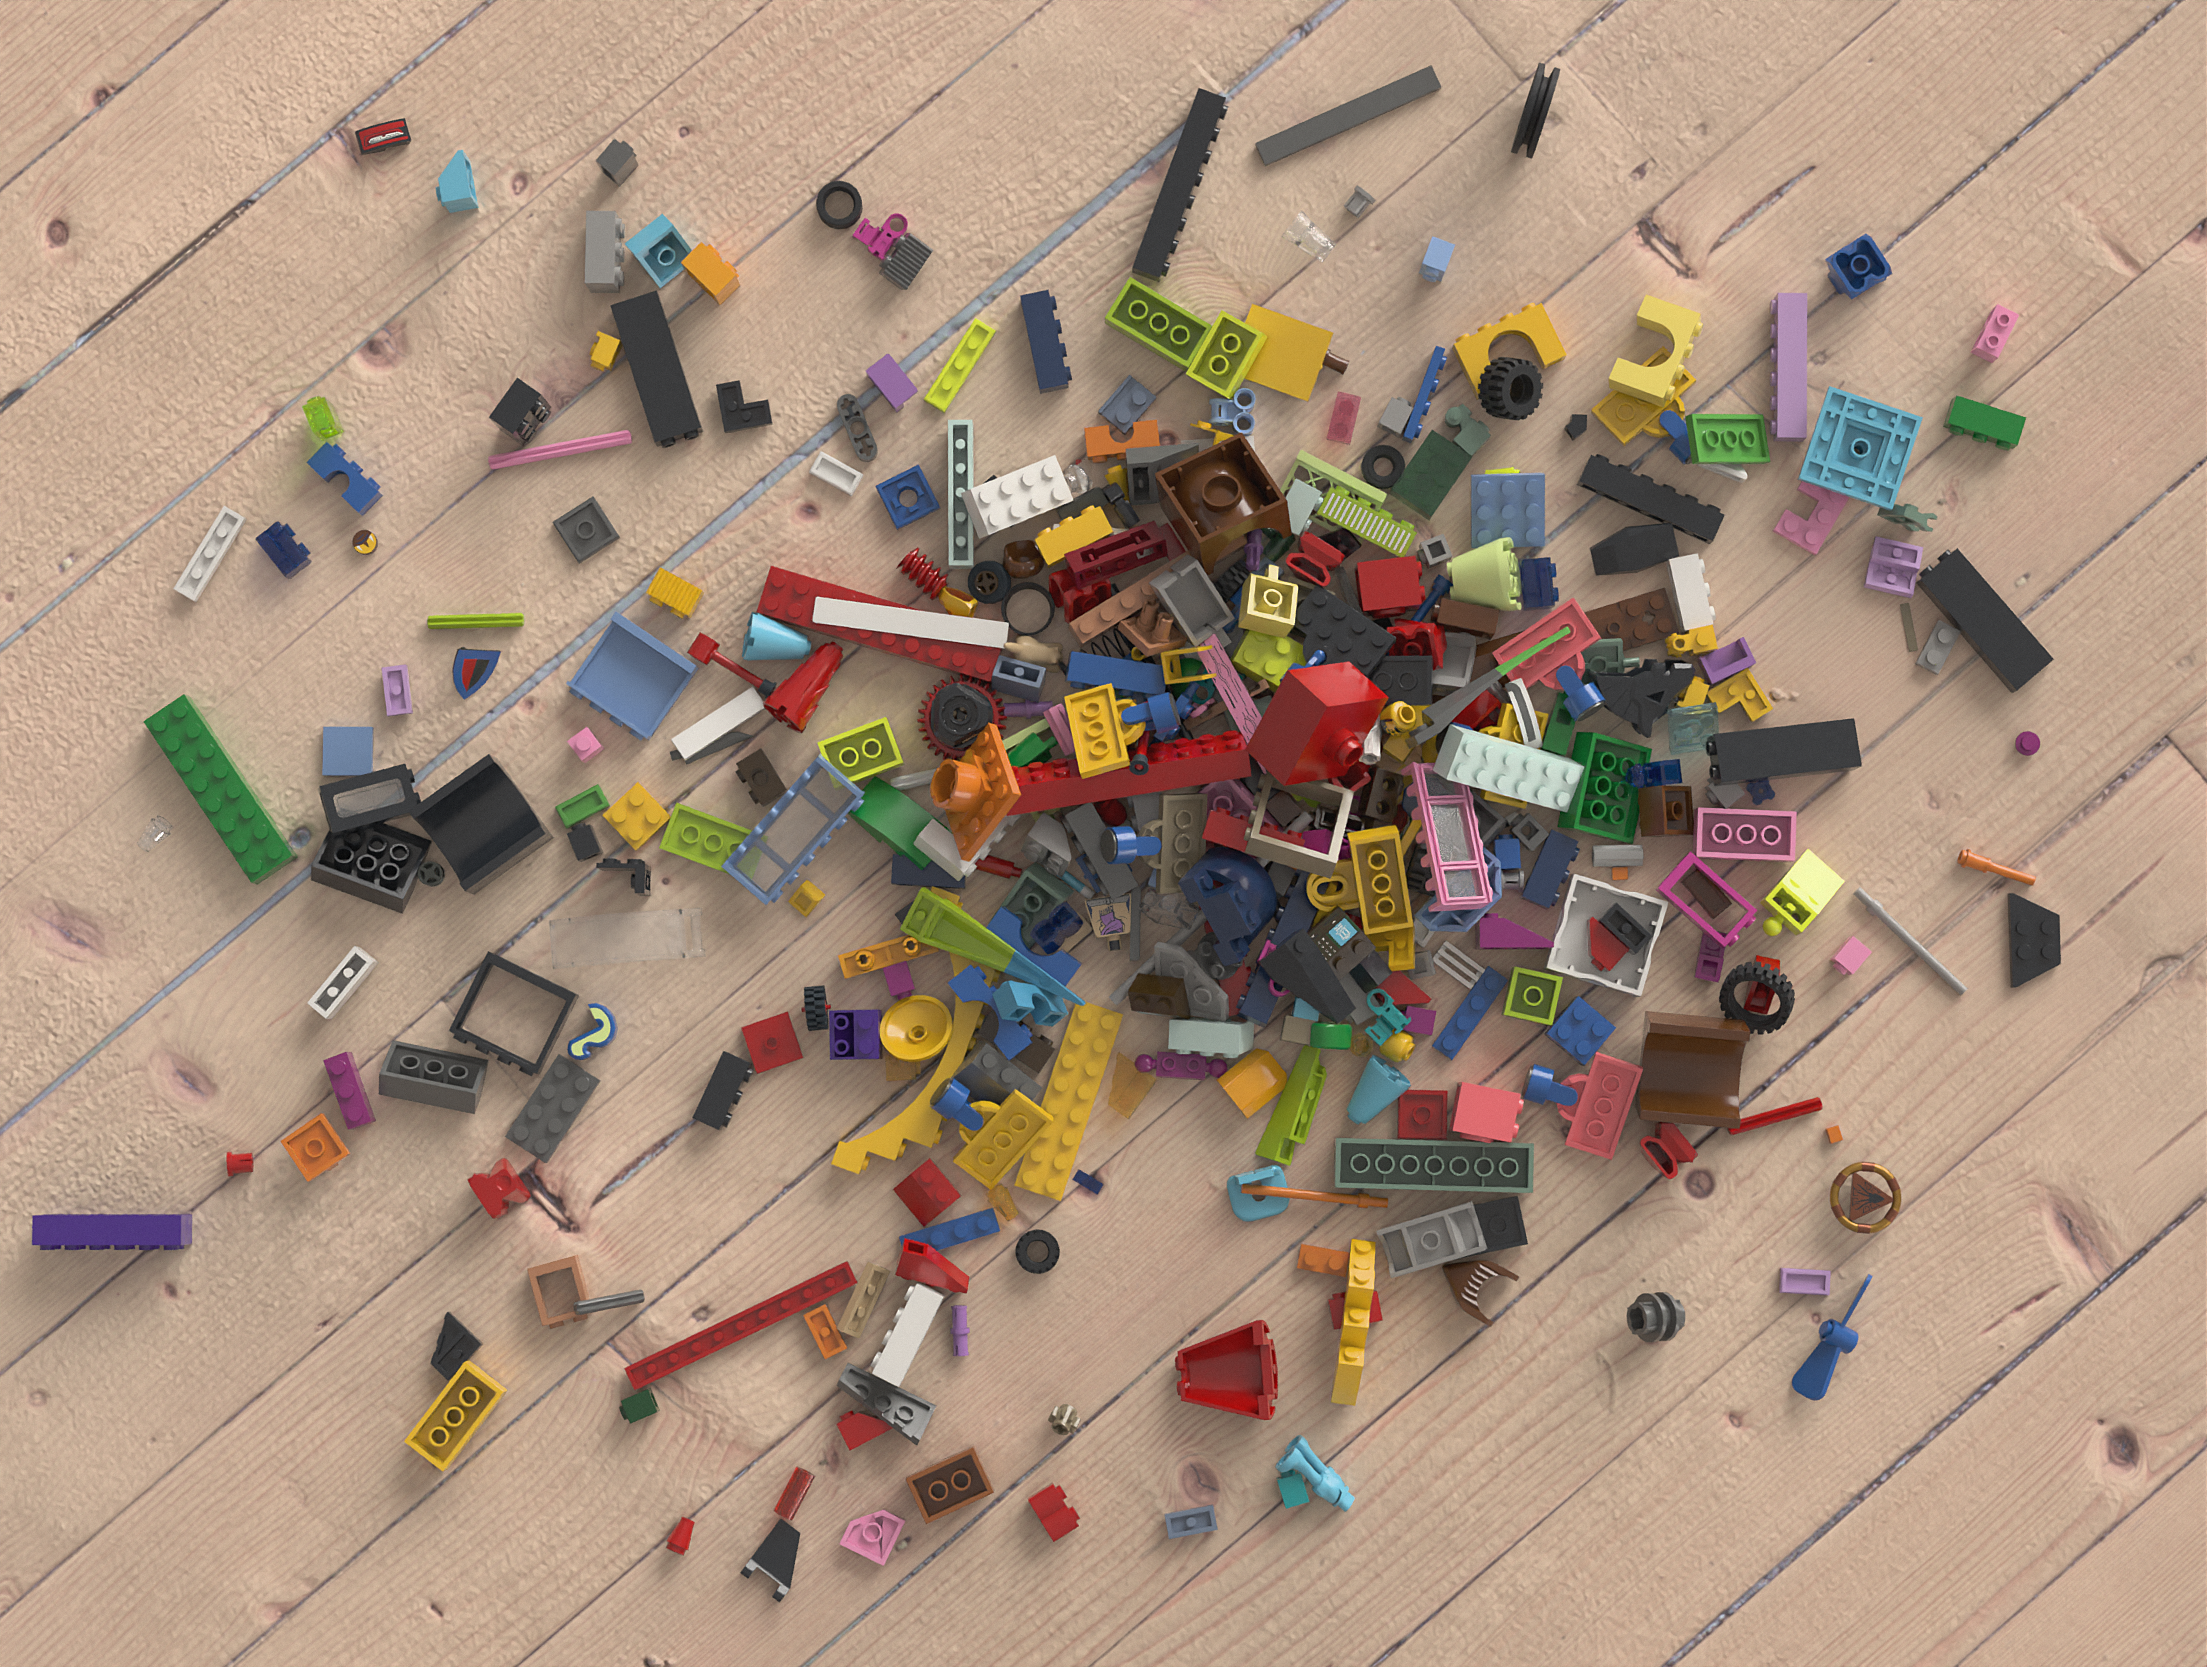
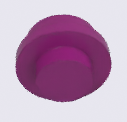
[2015,731,2040,756]

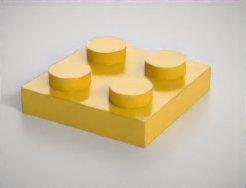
[602,782,671,851]

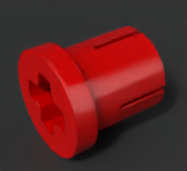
[226,1152,254,1177]

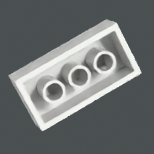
[961,455,1073,539]
[871,1282,945,1387]

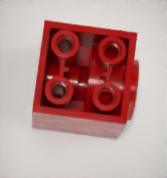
[1354,556,1425,618]

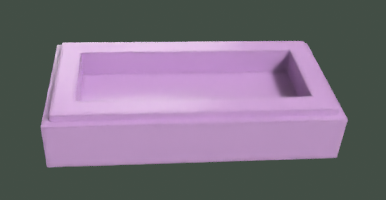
[1779,1268,1831,1296]

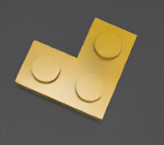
[1706,668,1773,722]
[1366,923,1415,971]

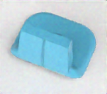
[1227,1165,1290,1222]

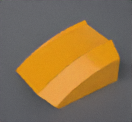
[1216,1048,1287,1119]

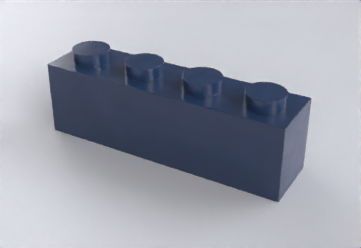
[1020,289,1072,394]

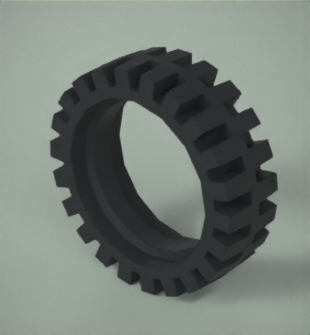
[1719,962,1795,1035]

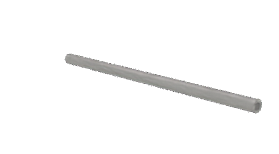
[1109,811,1313,1005]

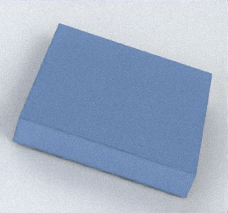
[322,727,374,776]

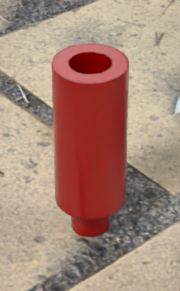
[975,855,1022,879]

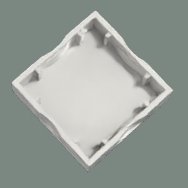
[1543,874,1668,997]

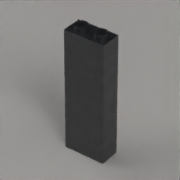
[610,290,704,448]
[1916,548,2054,693]
[1705,718,1862,786]

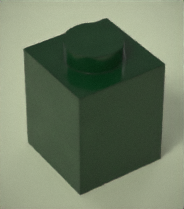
[619,1388,660,1424]

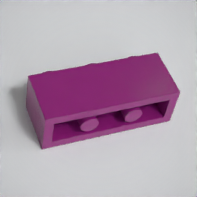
[323,1052,376,1130]

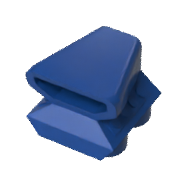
[1825,233,1892,300]

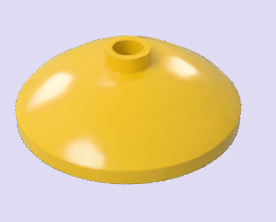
[880,995,953,1062]

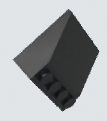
[311,807,432,914]

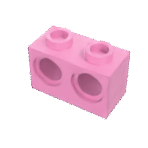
[1970,304,2019,363]

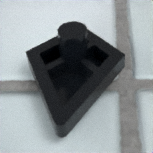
[1318,528,1362,561]

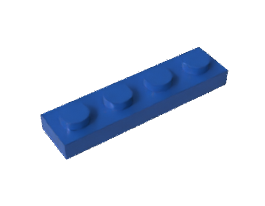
[1402,346,1447,443]
[1432,966,1508,1060]
[899,1208,1000,1251]

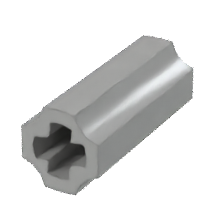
[1592,845,1644,867]

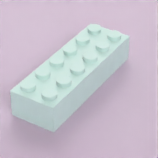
[1433,724,1584,812]

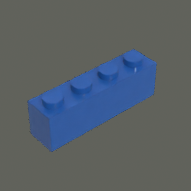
[1065,651,1166,700]

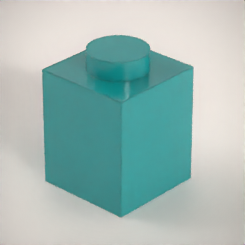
[1276,1469,1310,1509]

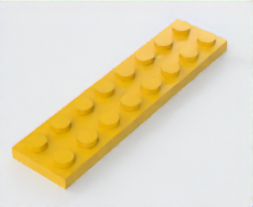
[1014,1002,1123,1201]

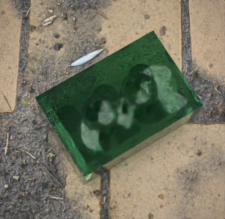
[1389,429,1472,521]

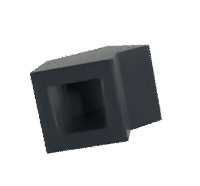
[1564,414,1587,441]

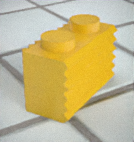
[646,567,704,619]

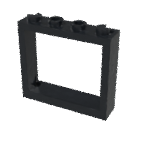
[449,951,579,1076]

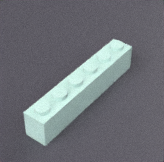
[948,420,974,569]

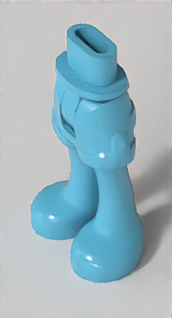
[1275,1435,1355,1512]

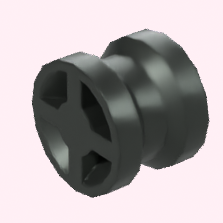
[418,861,445,887]

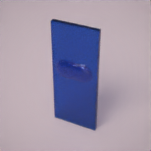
[1072,1169,1104,1195]

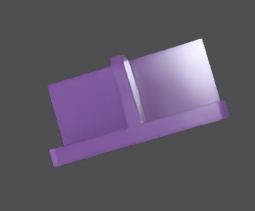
[866,354,918,412]

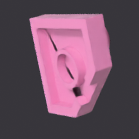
[839,1509,906,1566]

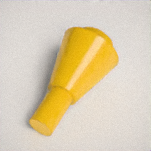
[1104,464,1130,503]

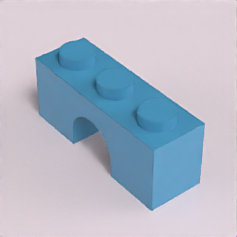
[992,980,1068,1027]

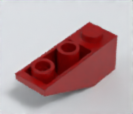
[895,1238,969,1294]

